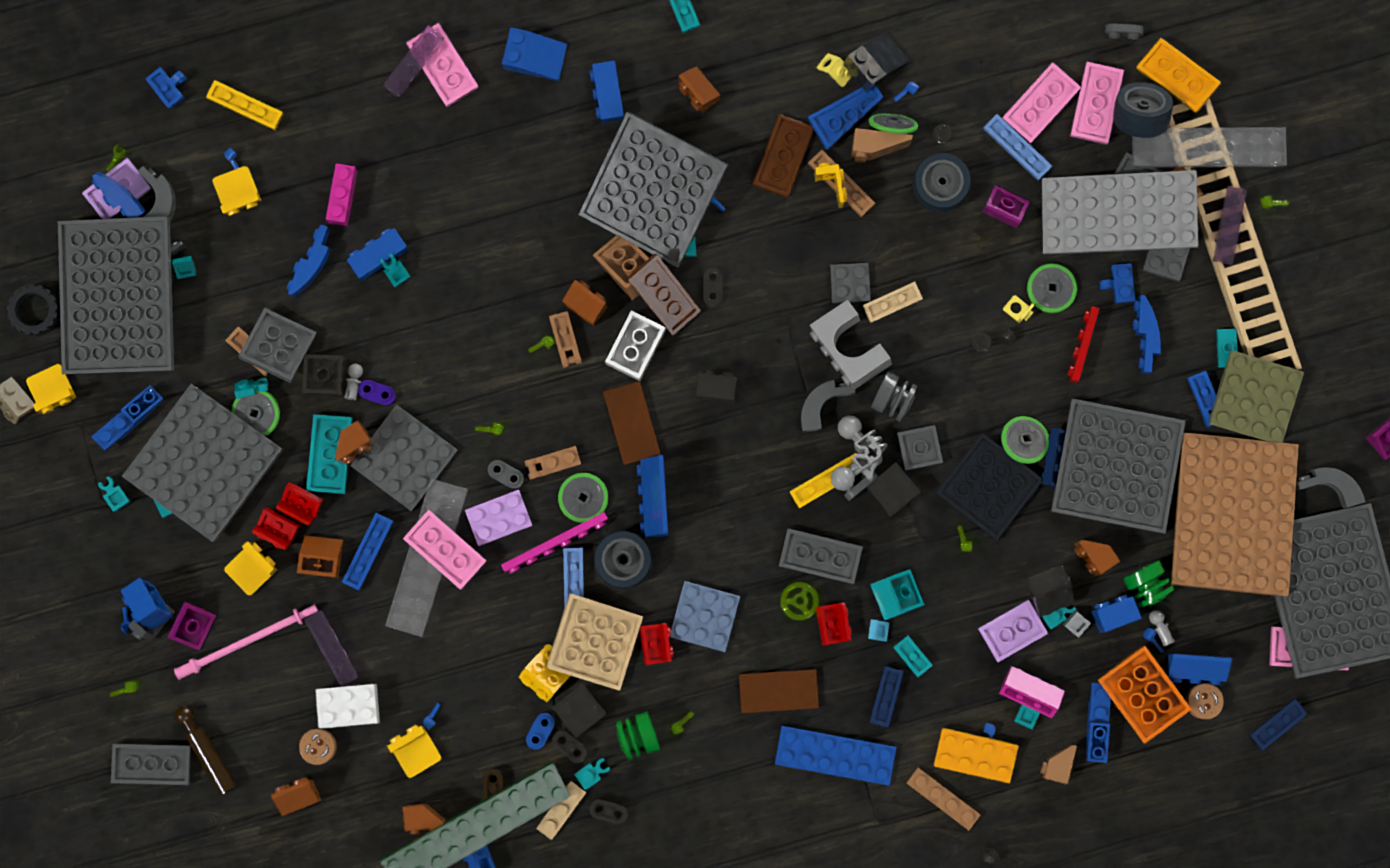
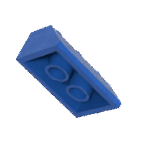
[1165,654,1232,685]

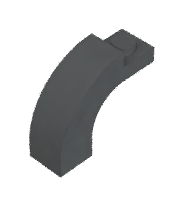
[138,166,176,222]
[801,380,855,433]
[1296,468,1365,509]

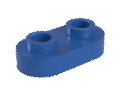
[526,713,555,750]

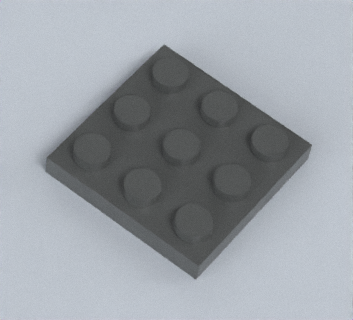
[239,308,317,383]

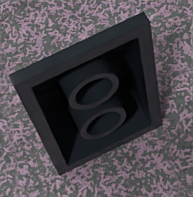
[843,32,910,93]

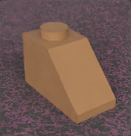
[1040,745,1077,784]

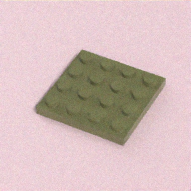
[1208,350,1304,443]

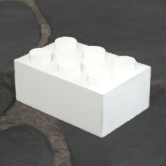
[605,311,666,381]
[316,684,380,728]

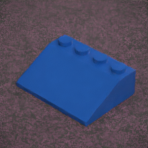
[637,455,668,538]

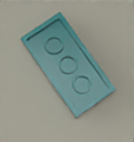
[306,414,353,494]

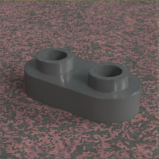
[1105,24,1143,40]
[488,460,524,489]
[844,472,878,501]

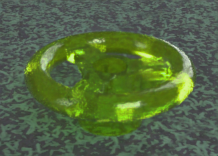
[780,582,819,621]

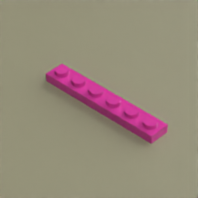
[501,512,608,574]

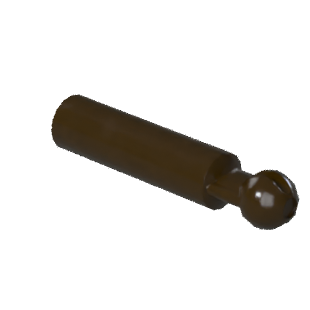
[175,706,237,796]

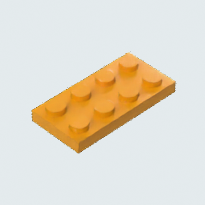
[1137,38,1221,113]
[934,728,1018,783]

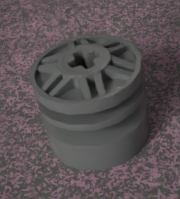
[870,372,917,422]

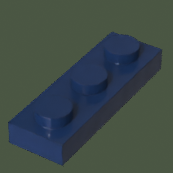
[1042,428,1066,488]
[869,666,904,727]
[1249,699,1307,751]

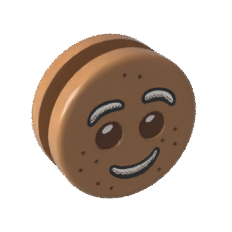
[1185,683,1224,719]
[299,728,337,765]

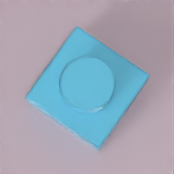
[868,620,889,642]

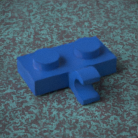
[146,67,187,109]
[1099,263,1135,304]

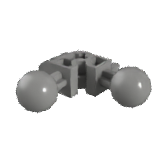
[830,415,888,491]

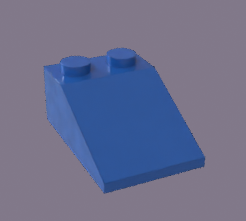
[502,27,567,81]

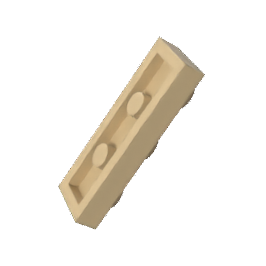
[862,282,923,324]
[536,781,586,840]

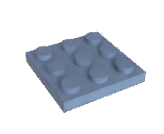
[671,581,740,652]

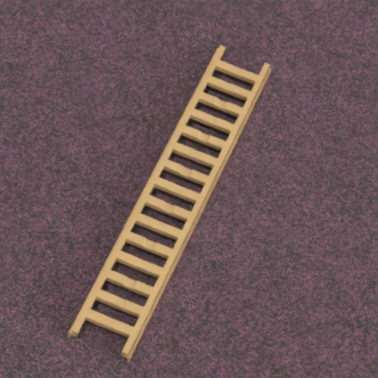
[1167,98,1302,370]

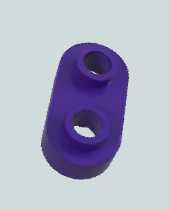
[358,380,396,406]

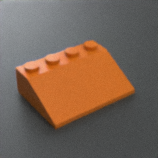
[1098,646,1192,744]

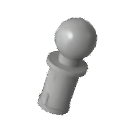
[344,364,363,400]
[1149,610,1175,646]

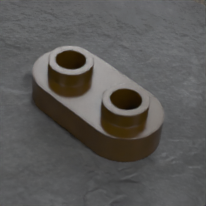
[483,769,503,800]

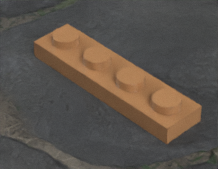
[808,150,875,217]
[906,768,980,830]

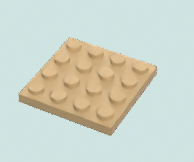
[546,593,643,691]

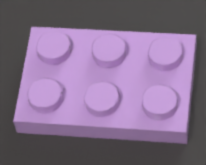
[82,158,152,219]
[465,490,533,546]
[978,600,1048,662]

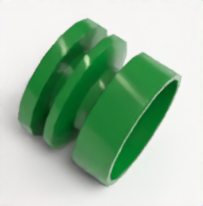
[1123,560,1175,608]
[616,711,660,760]

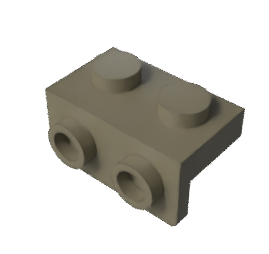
[0,377,34,425]

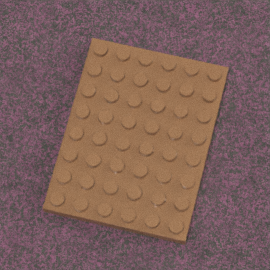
[1171,433,1298,597]

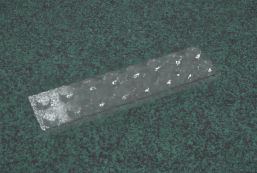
[1132,127,1287,167]
[385,479,468,637]

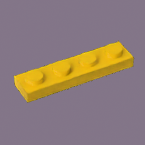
[206,80,283,130]
[790,453,861,508]

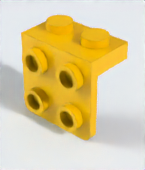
[814,163,847,208]
[213,166,261,216]
[26,364,76,414]
[224,541,277,595]
[519,645,571,702]
[387,725,441,778]

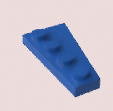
[808,86,883,151]

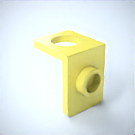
[817,54,852,87]
[1003,295,1034,323]

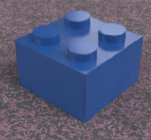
[120,578,172,630]
[1091,595,1141,633]

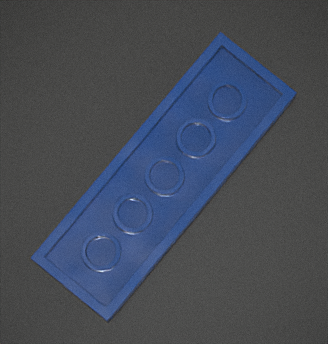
[775,726,896,786]

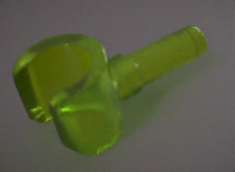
[106,145,126,171]
[1261,195,1289,208]
[528,336,555,353]
[475,422,504,435]
[957,525,972,552]
[110,682,136,697]
[671,711,694,735]

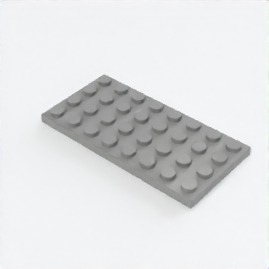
[1042,170,1198,255]

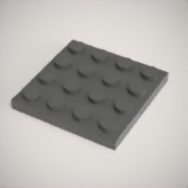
[350,404,458,511]

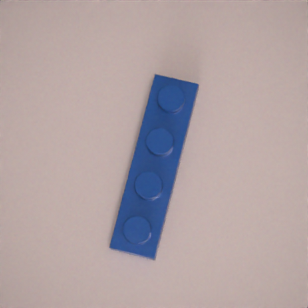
[342,513,394,591]

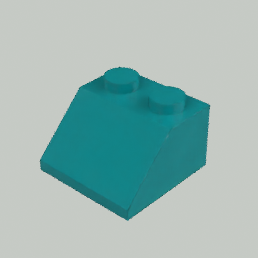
[870,569,924,621]

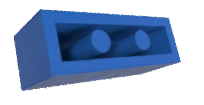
[589,61,624,123]
[347,228,409,281]

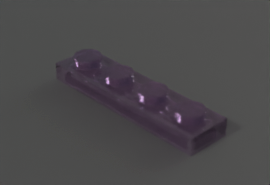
[383,25,444,97]
[1213,186,1247,265]
[304,610,359,687]

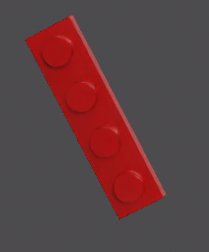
[1067,306,1100,383]

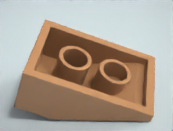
[851,128,913,163]
[593,235,649,300]

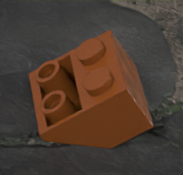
[678,66,720,113]
[562,280,607,326]
[335,421,375,465]
[297,536,343,578]
[1074,540,1120,576]
[271,777,322,816]
[403,803,447,834]

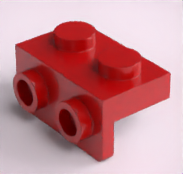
[276,482,323,525]
[252,507,300,550]
[816,603,852,646]
[640,623,673,665]

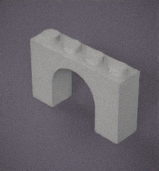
[810,300,892,390]

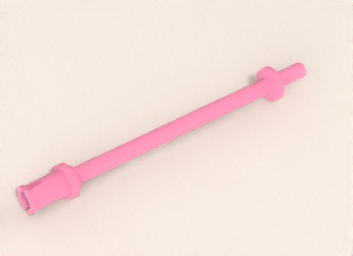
[174,605,318,680]

